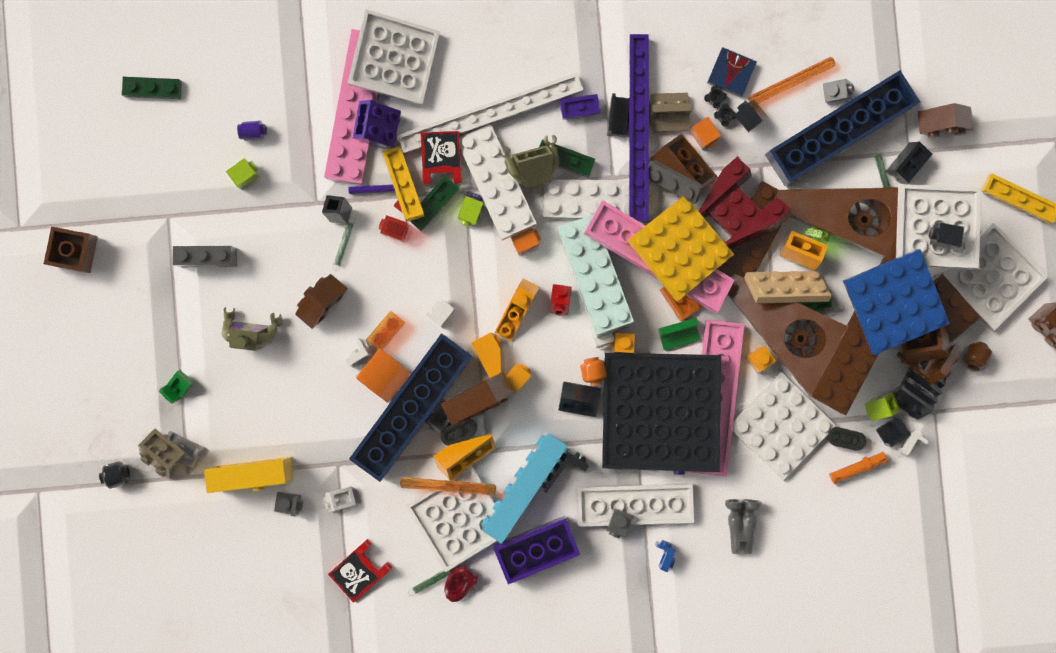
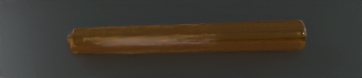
[748,57,836,104]
[400,477,496,495]

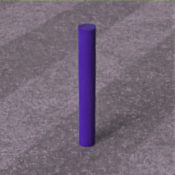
[348,184,395,194]

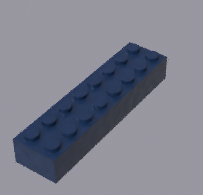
[765,70,921,186]
[349,333,473,482]

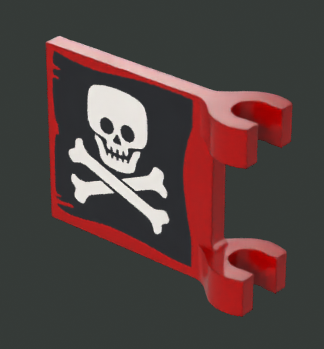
[421,131,461,185]
[328,539,393,603]

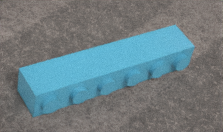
[481,433,568,544]

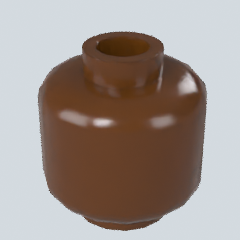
[963,342,993,371]

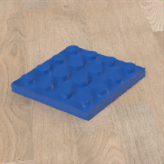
[843,249,950,355]

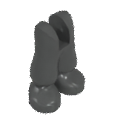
[725,499,762,554]

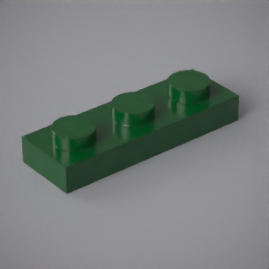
[121,76,182,100]
[539,139,595,178]
[410,176,459,232]

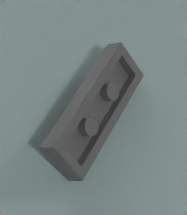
[649,159,704,204]

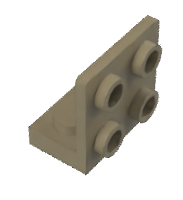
[138,428,185,479]

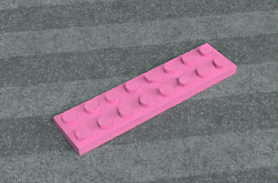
[324,29,379,185]
[583,200,734,314]
[688,319,745,477]

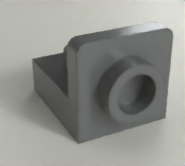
[274,492,303,516]

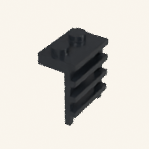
[889,364,947,420]
[543,448,589,494]

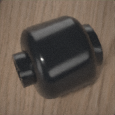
[99,461,131,489]

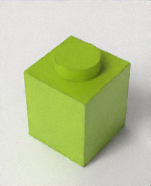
[225,158,260,190]
[457,196,484,228]
[864,392,900,421]

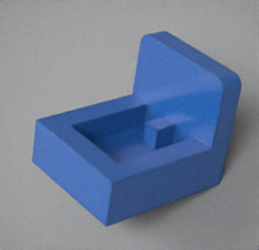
[655,540,676,572]

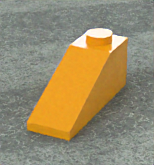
[471,332,502,378]
[433,434,496,481]

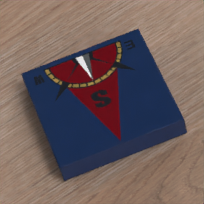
[707,47,757,98]

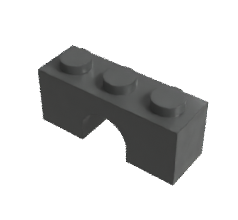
[173,246,237,267]

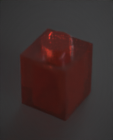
[379,215,410,243]

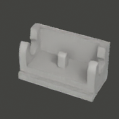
[164,431,205,468]

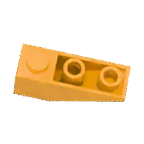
[495,278,540,341]

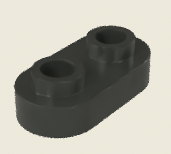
[441,419,477,446]
[826,427,867,451]

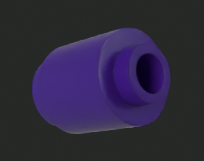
[237,120,267,141]

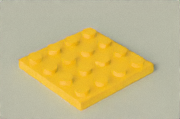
[627,196,734,302]

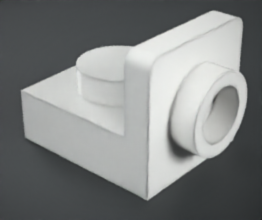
[345,338,371,367]
[895,430,929,455]
[323,486,356,511]

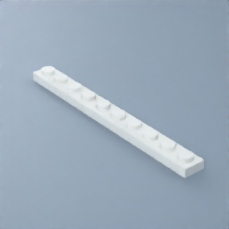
[397,72,583,154]

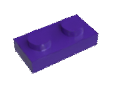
[560,94,600,120]

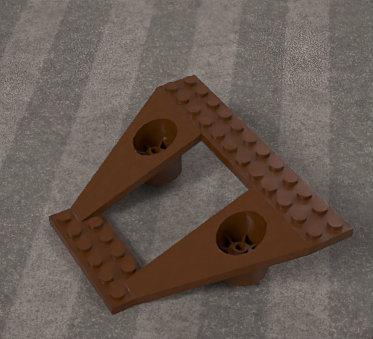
[717,181,898,415]

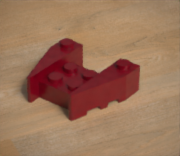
[699,156,791,250]

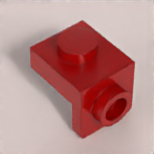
[549,284,572,316]

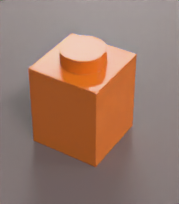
[690,117,721,150]
[510,228,541,255]

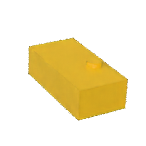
[204,457,293,493]

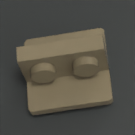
[650,92,692,132]

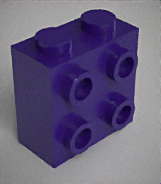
[352,100,401,149]

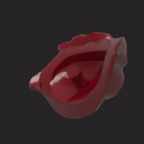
[444,565,478,602]

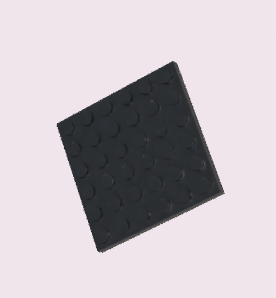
[602,353,721,472]

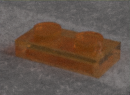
[366,310,406,350]

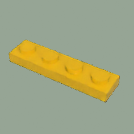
[382,146,424,222]
[981,173,1056,224]

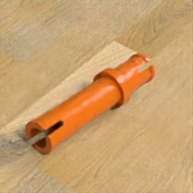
[829,451,888,485]

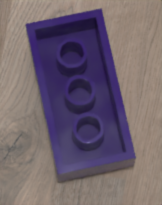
[493,515,580,585]

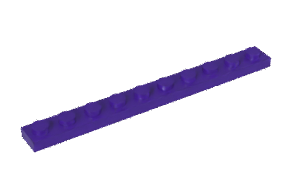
[629,34,649,223]

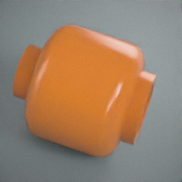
[580,357,607,386]

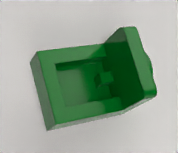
[159,370,194,404]

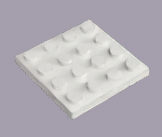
[347,9,440,106]
[896,184,981,269]
[942,222,1049,331]
[732,372,836,480]
[406,466,512,572]

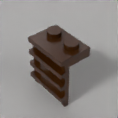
[896,344,962,385]

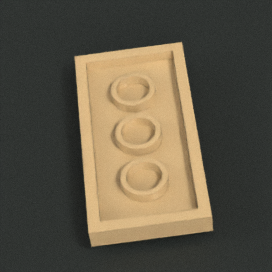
[744,271,832,303]

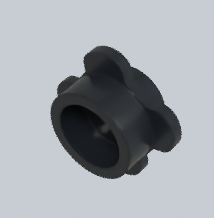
[704,86,727,109]
[714,104,736,127]

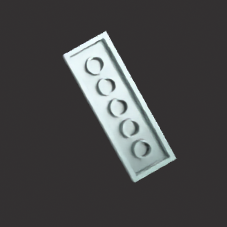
[558,214,634,338]

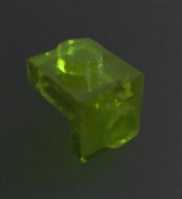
[803,227,831,242]

